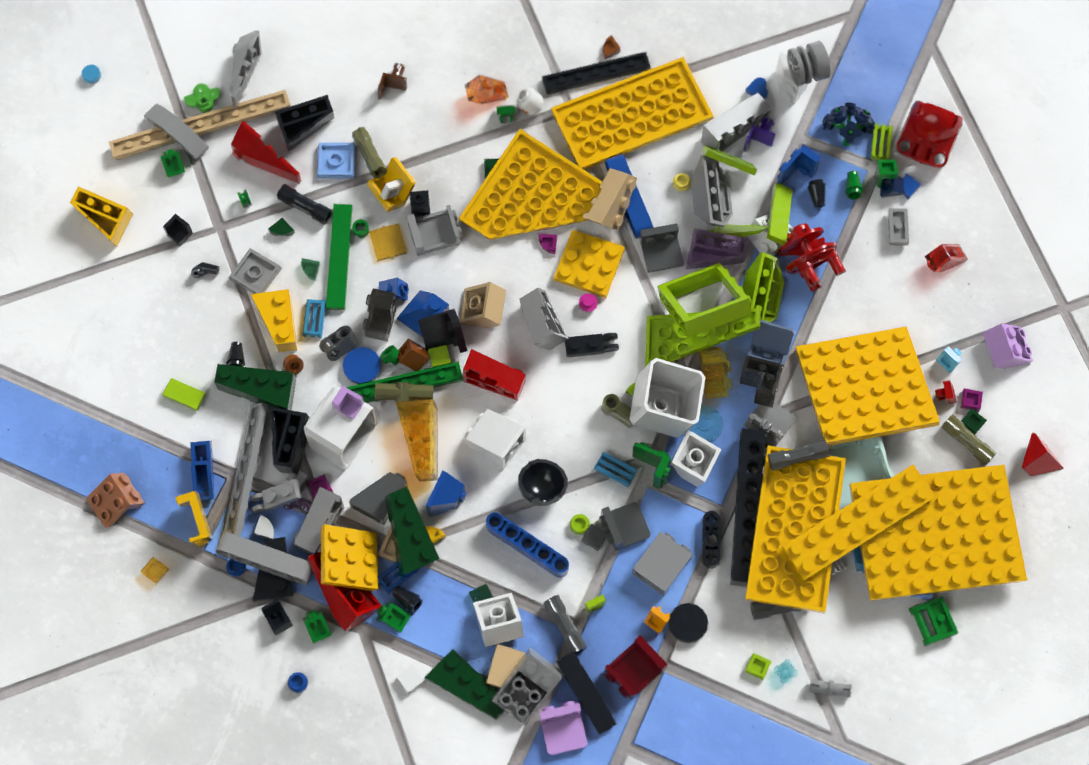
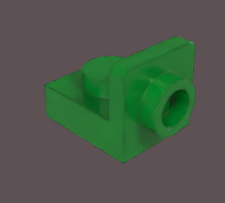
[160,149,185,178]
[376,603,411,633]
[302,610,331,643]

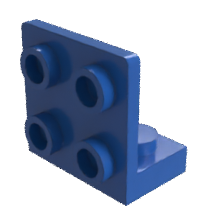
[777,145,821,185]

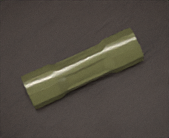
[352,127,387,178]
[941,414,997,466]

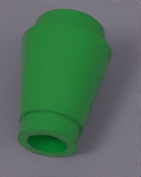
[845,171,864,200]

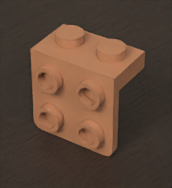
[87,473,145,528]

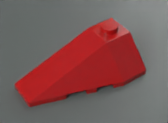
[231,121,301,183]
[307,552,381,631]

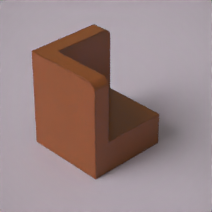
[398,338,429,371]

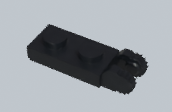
[565,333,619,358]

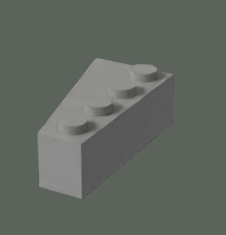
[701,93,772,151]

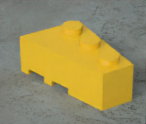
[70,186,133,246]
[251,289,298,352]

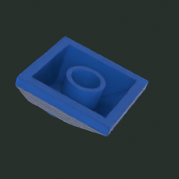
[397,290,450,338]
[426,470,467,517]

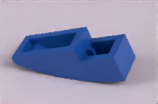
[190,440,214,500]

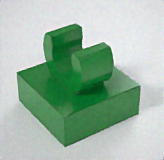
[496,105,515,123]

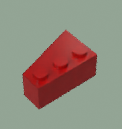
[463,349,526,401]

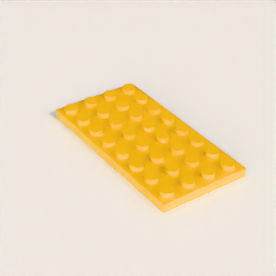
[551,57,714,170]
[745,446,846,613]

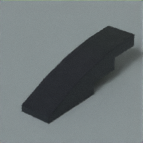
[556,651,617,735]

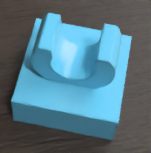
[936,346,962,373]

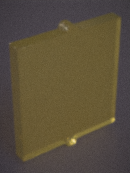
[369,223,407,261]

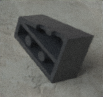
[275,95,334,151]
[270,407,309,475]

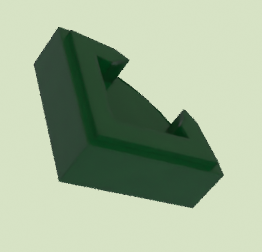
[268,218,295,236]

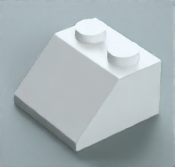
[775,51,808,104]
[670,430,721,487]
[473,593,524,647]

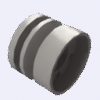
[787,40,831,86]

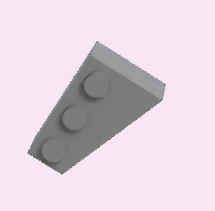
[293,487,345,555]

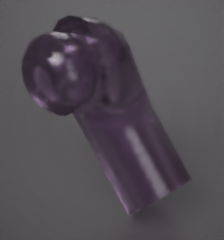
[283,497,311,514]

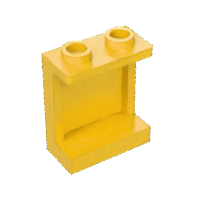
[176,491,212,546]

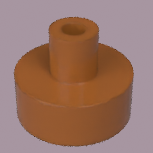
[283,354,304,375]

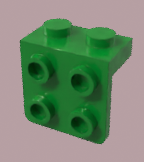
[632,442,671,489]

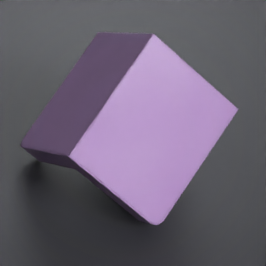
[332,386,364,419]

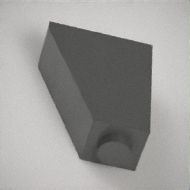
[349,472,408,526]

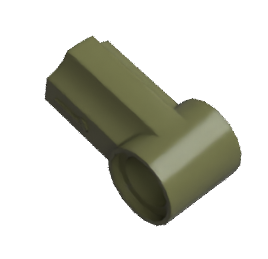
[601,394,633,428]

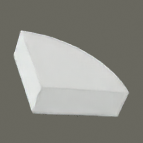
[254,515,274,539]

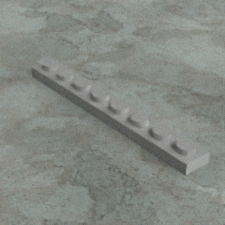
[224,402,268,537]

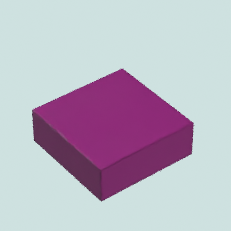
[960,388,983,412]
[307,474,333,499]

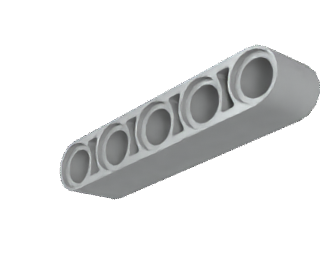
[215,532,313,585]

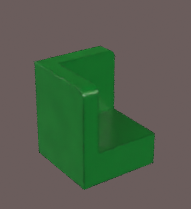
[875,159,898,188]

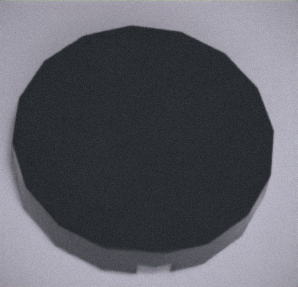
[668,603,708,644]

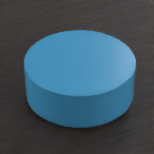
[82,64,101,84]

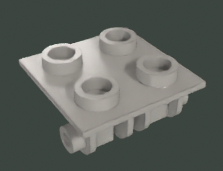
[743,396,797,447]

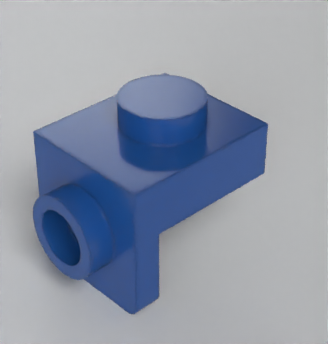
[378,277,409,302]

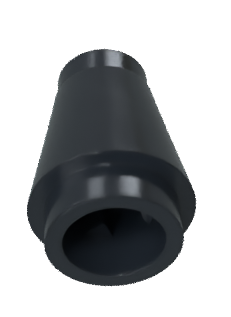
[807,179,826,208]
[226,341,245,367]
[392,586,423,613]

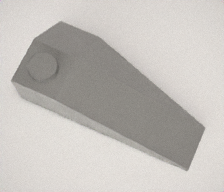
[231,30,262,109]

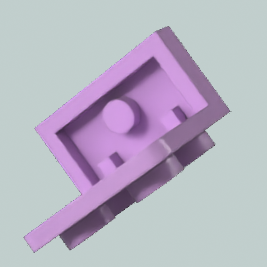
[539,701,587,755]

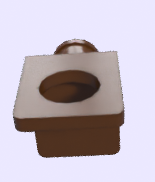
[378,63,407,100]

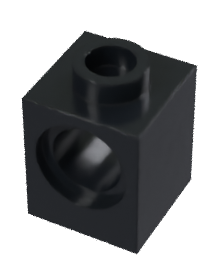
[410,190,431,218]

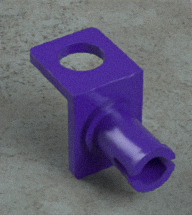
[743,117,776,151]

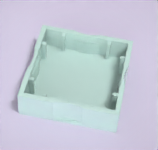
[803,436,894,510]

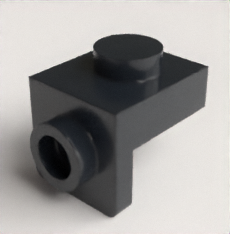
[261,599,293,636]

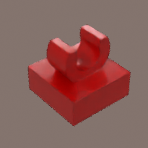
[935,380,957,405]

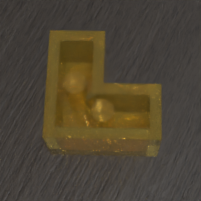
[699,346,732,399]

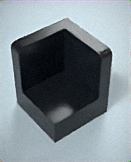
[163,213,193,246]

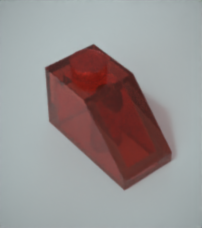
[924,244,968,272]

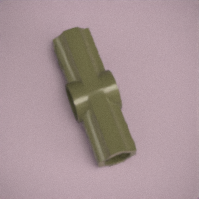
[375,382,433,403]

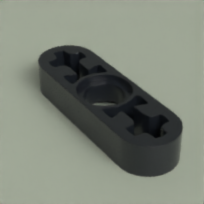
[702,511,721,569]

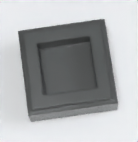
[581,524,608,551]

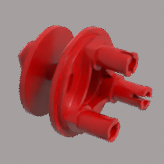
[780,223,846,292]

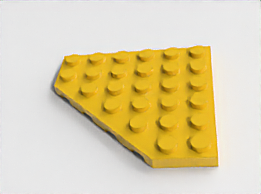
[458,129,602,240]

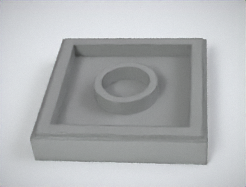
[229,248,282,294]

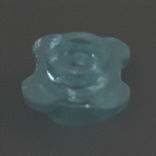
[774,659,798,683]

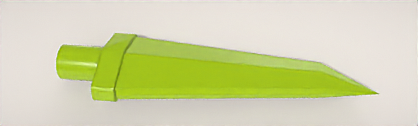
[706,225,769,242]

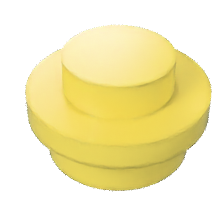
[673,173,691,191]

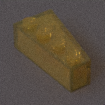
[395,399,438,482]

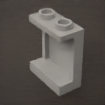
[406,205,463,256]
[632,532,693,596]

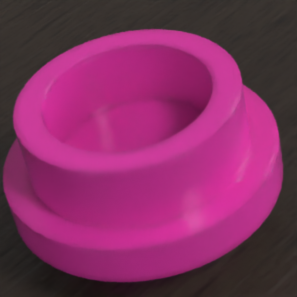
[579,294,598,312]

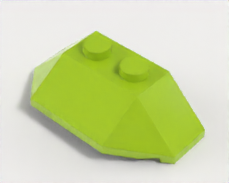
[743,252,784,323]

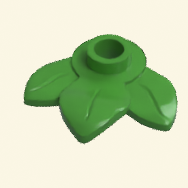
[184,83,220,113]

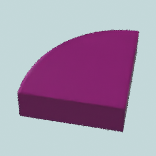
[539,234,557,255]

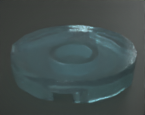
[689,405,723,442]

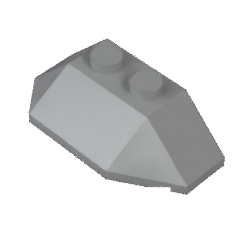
[691,155,733,227]

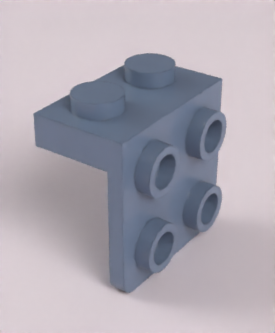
[746,320,794,372]

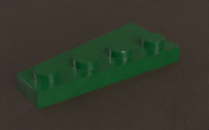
[424,649,505,720]

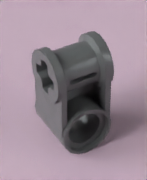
[319,325,358,361]

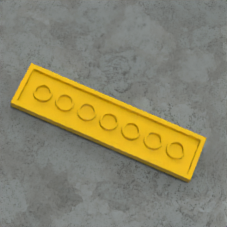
[781,464,936,581]

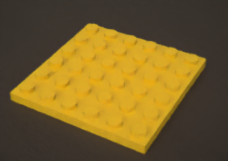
[795,326,940,446]

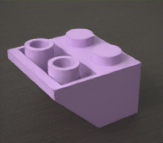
[983,323,1033,369]

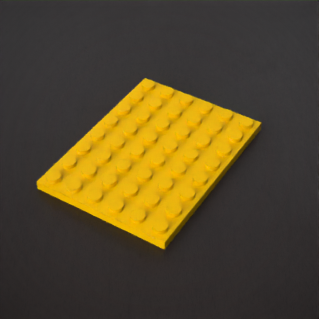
[849,464,1027,601]

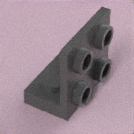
[639,223,684,273]

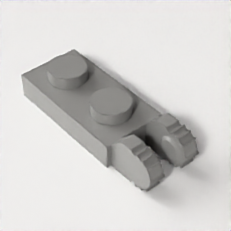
[250,479,301,513]

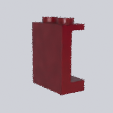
[604,635,668,700]

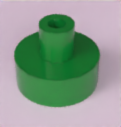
[380,345,399,365]

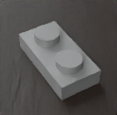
[888,208,909,246]

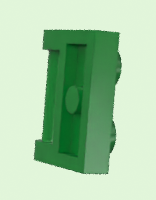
[909,596,958,647]

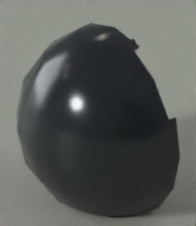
[518,459,568,506]

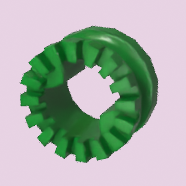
[237,190,252,208]
[352,219,369,238]

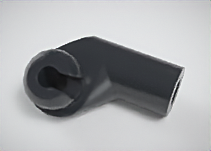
[191,262,220,278]

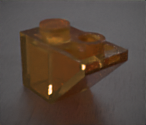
[465,75,509,104]

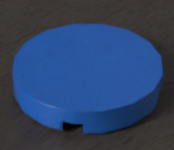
[343,347,381,384]

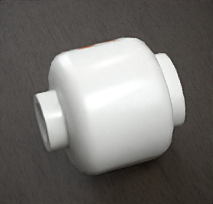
[516,88,543,115]

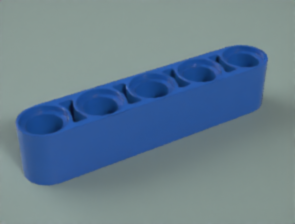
[605,154,654,239]
[486,512,569,578]

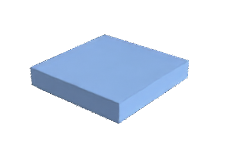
[317,143,356,179]

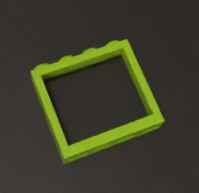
[657,263,752,338]

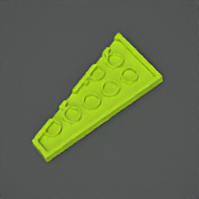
[645,308,761,367]

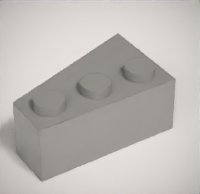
[519,287,568,350]

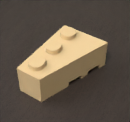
[583,168,637,231]

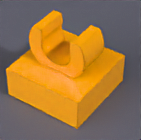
[644,606,670,634]

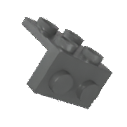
[599,502,651,551]

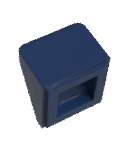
[880,176,903,197]

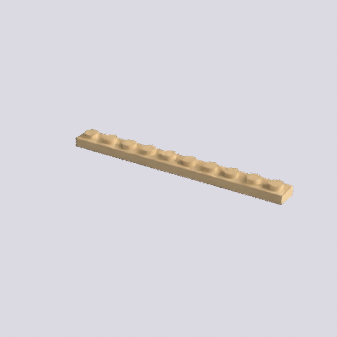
[109,90,291,160]

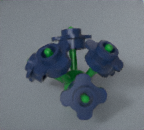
[822,102,875,146]

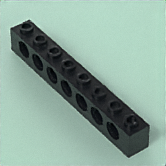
[730,428,768,587]

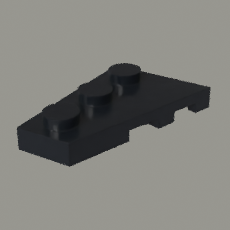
[253,537,293,602]

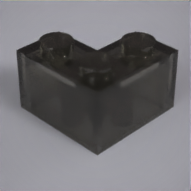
[362,288,397,342]
[740,355,784,408]

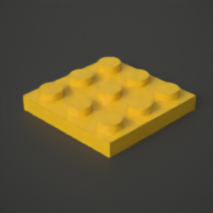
[553,229,625,298]
[321,524,378,591]

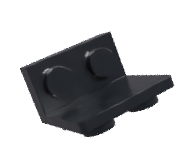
[418,309,467,353]

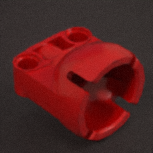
[896,101,963,168]

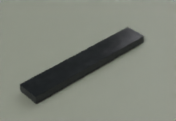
[542,52,651,95]

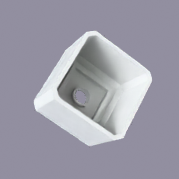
[629,358,705,438]
[304,386,377,470]

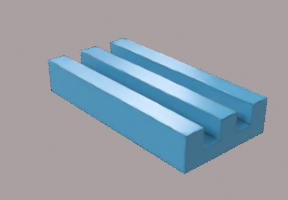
[303,299,326,338]
[594,452,637,488]

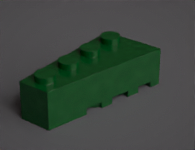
[214,364,296,410]
[385,486,440,577]

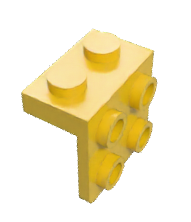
[367,157,415,212]

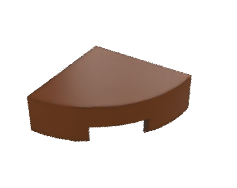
[603,35,621,59]

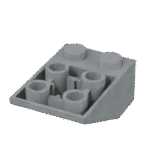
[492,648,562,725]

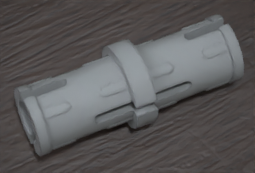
[809,679,852,697]

